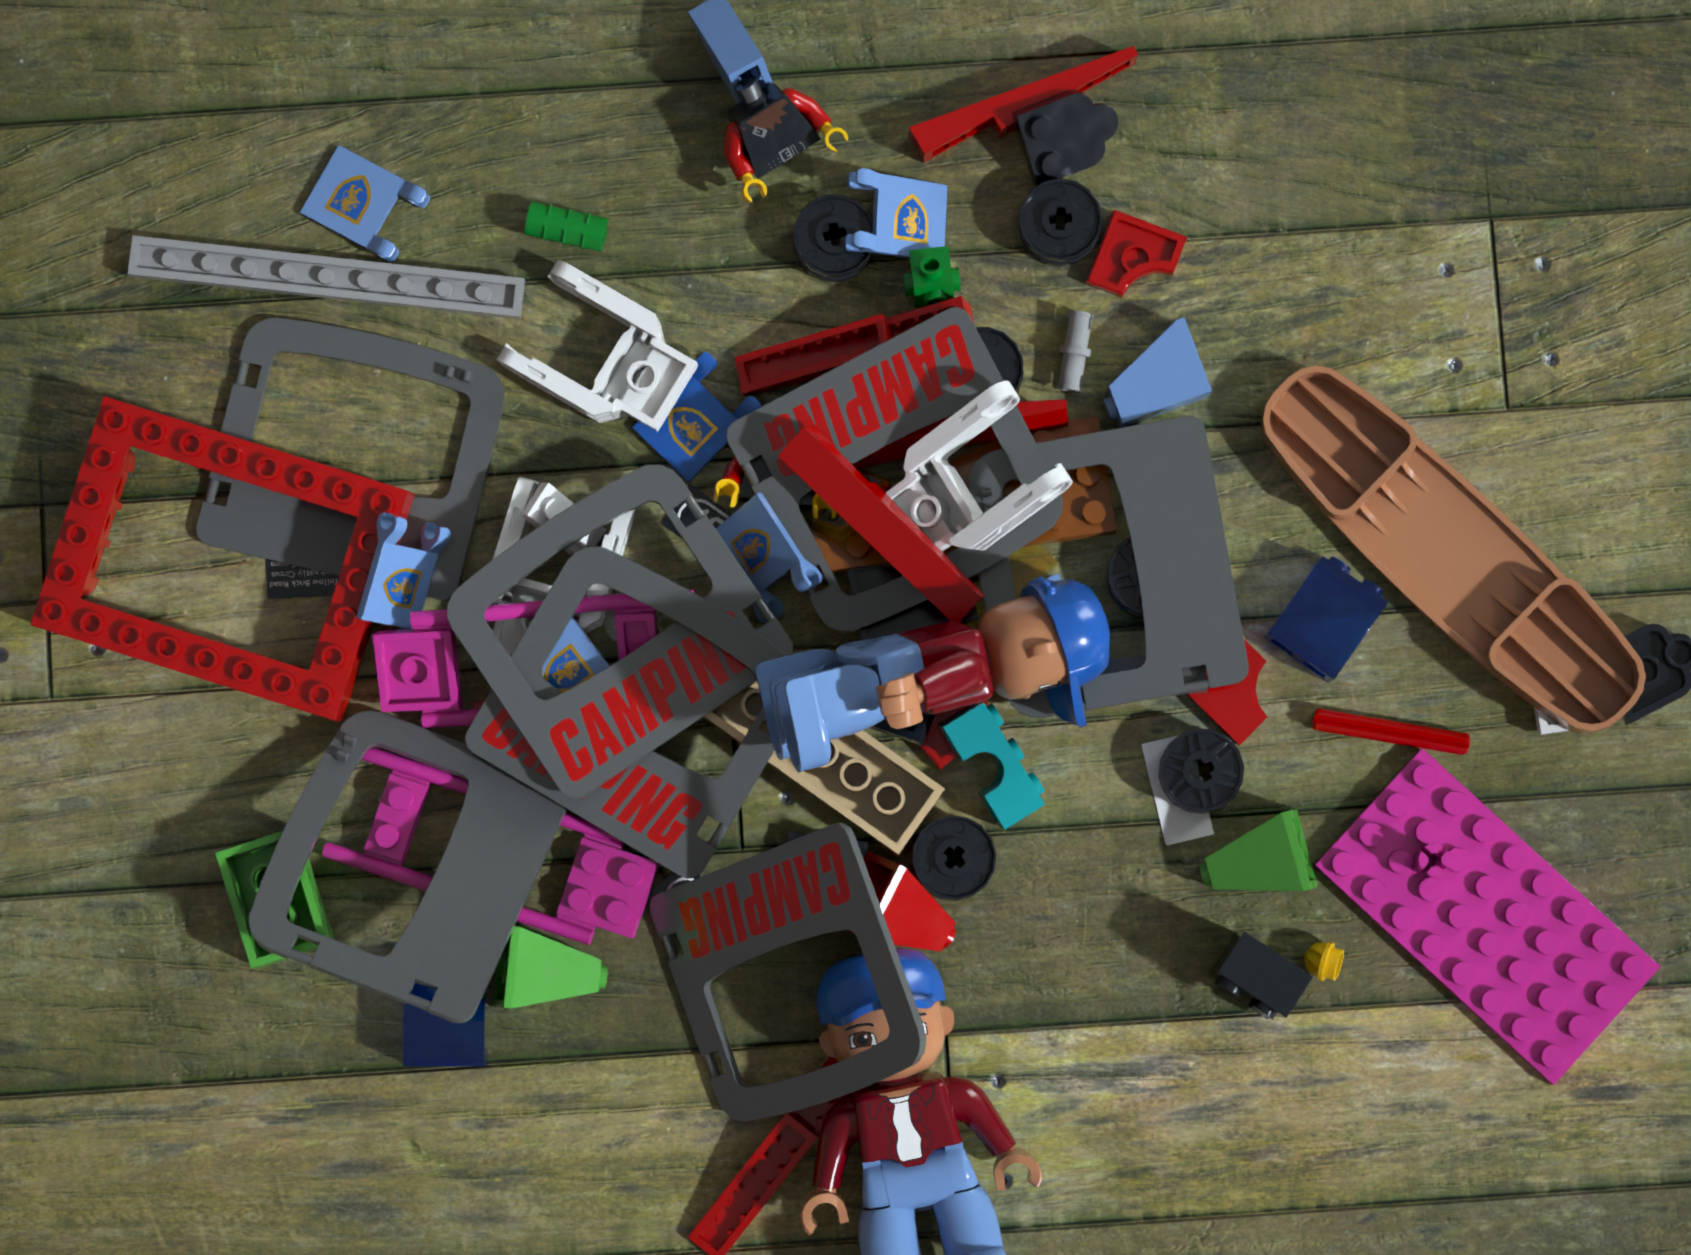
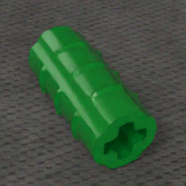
[524,201,609,252]

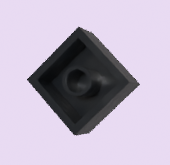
[1210,931,1313,1020]

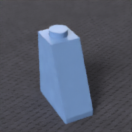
[688,0,773,104]
[1103,317,1212,428]

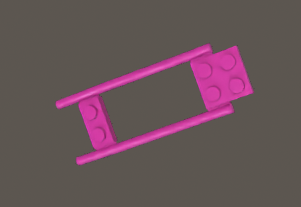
[372,590,695,728]
[322,747,659,945]

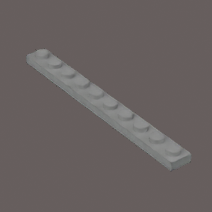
[127,235,526,319]

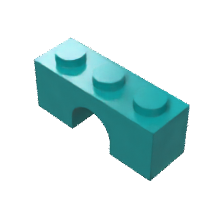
[937,701,1046,830]

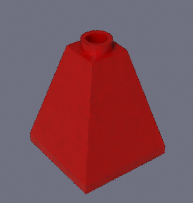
[847,851,956,952]

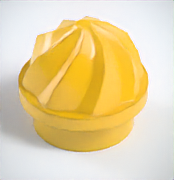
[1304,941,1344,981]

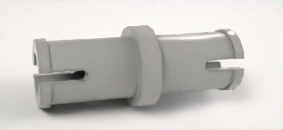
[1056,310,1094,393]

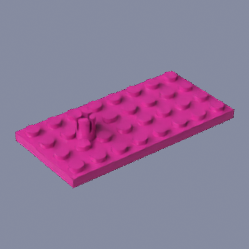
[1313,748,1661,1085]

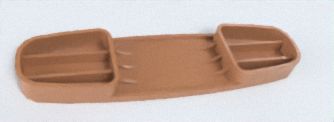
[1260,365,1646,734]

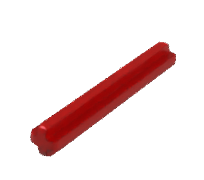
[1312,708,1470,755]

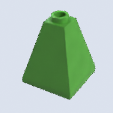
[1200,809,1318,891]
[492,926,608,1009]

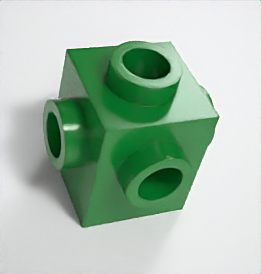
[903,246,961,309]

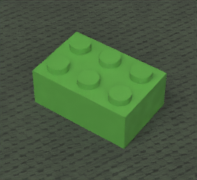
[215,831,334,969]

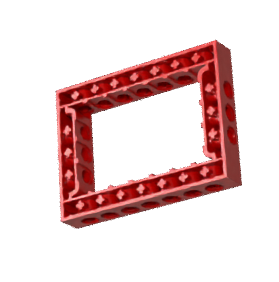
[30,396,415,722]

